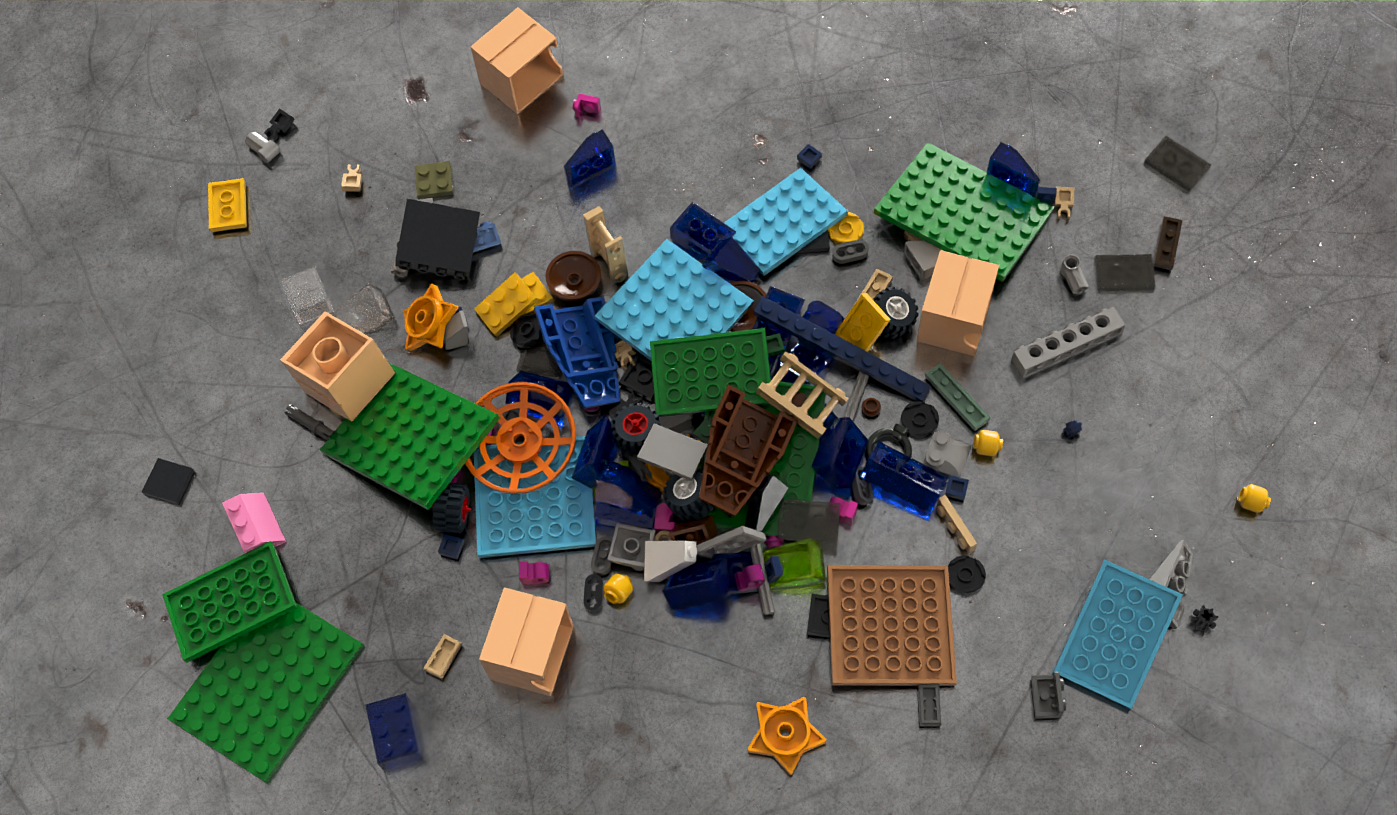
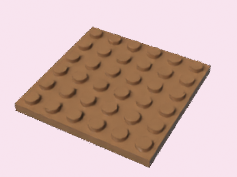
[827,565,957,686]

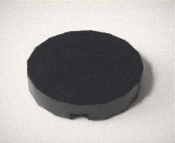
[510,313,543,348]
[900,401,939,439]
[948,555,986,596]

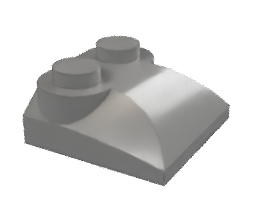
[922,431,971,477]
[607,523,656,571]

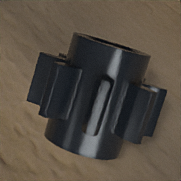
[1191,605,1218,633]

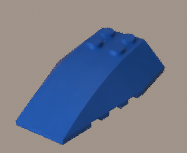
[534,297,620,409]

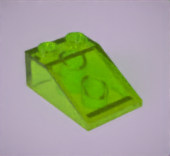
[763,538,826,590]

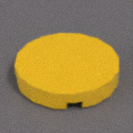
[828,212,864,245]

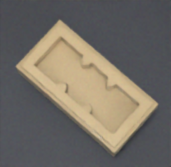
[423,634,462,680]

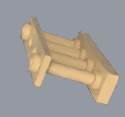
[583,206,628,285]
[755,352,849,439]

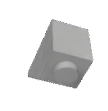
[443,311,468,350]

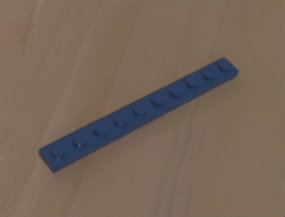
[753,296,931,401]

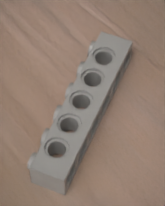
[1012,307,1125,378]

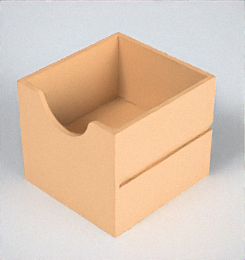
[470,7,563,114]
[917,250,999,356]
[280,312,395,422]
[479,588,574,696]

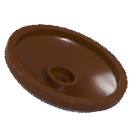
[545,251,601,301]
[730,281,768,331]

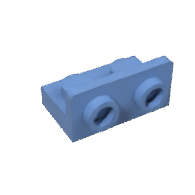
[473,221,501,253]

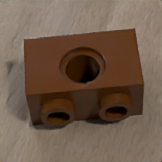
[669,515,718,545]

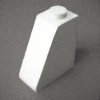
[644,541,697,582]

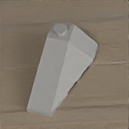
[1150,540,1193,628]

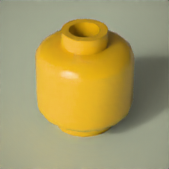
[973,430,1003,457]
[1238,484,1271,513]
[603,574,633,604]

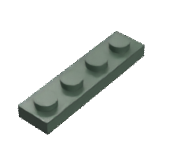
[925,363,990,431]

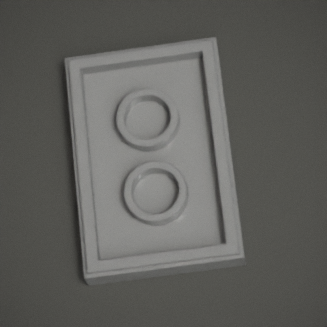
[637,424,708,481]
[696,526,766,561]

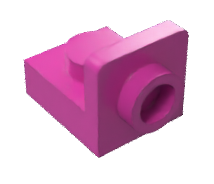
[572,93,601,118]

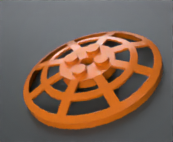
[465,382,576,494]

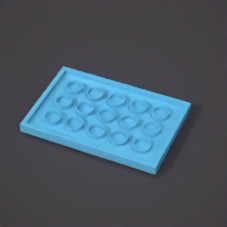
[717,168,848,276]
[1054,559,1183,709]

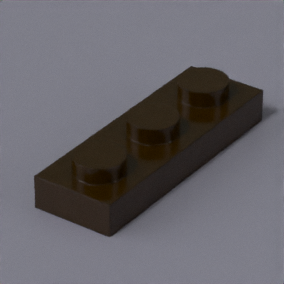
[1153,216,1183,270]

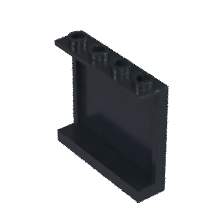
[395,198,480,280]

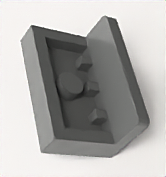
[1031,672,1066,719]

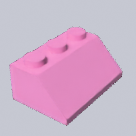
[222,493,286,553]

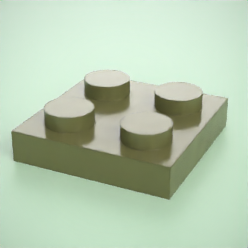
[415,161,453,199]

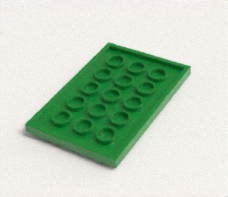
[650,328,771,417]
[162,541,297,663]

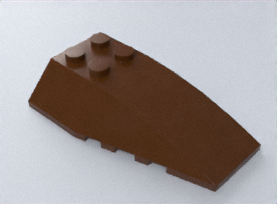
[698,385,798,516]

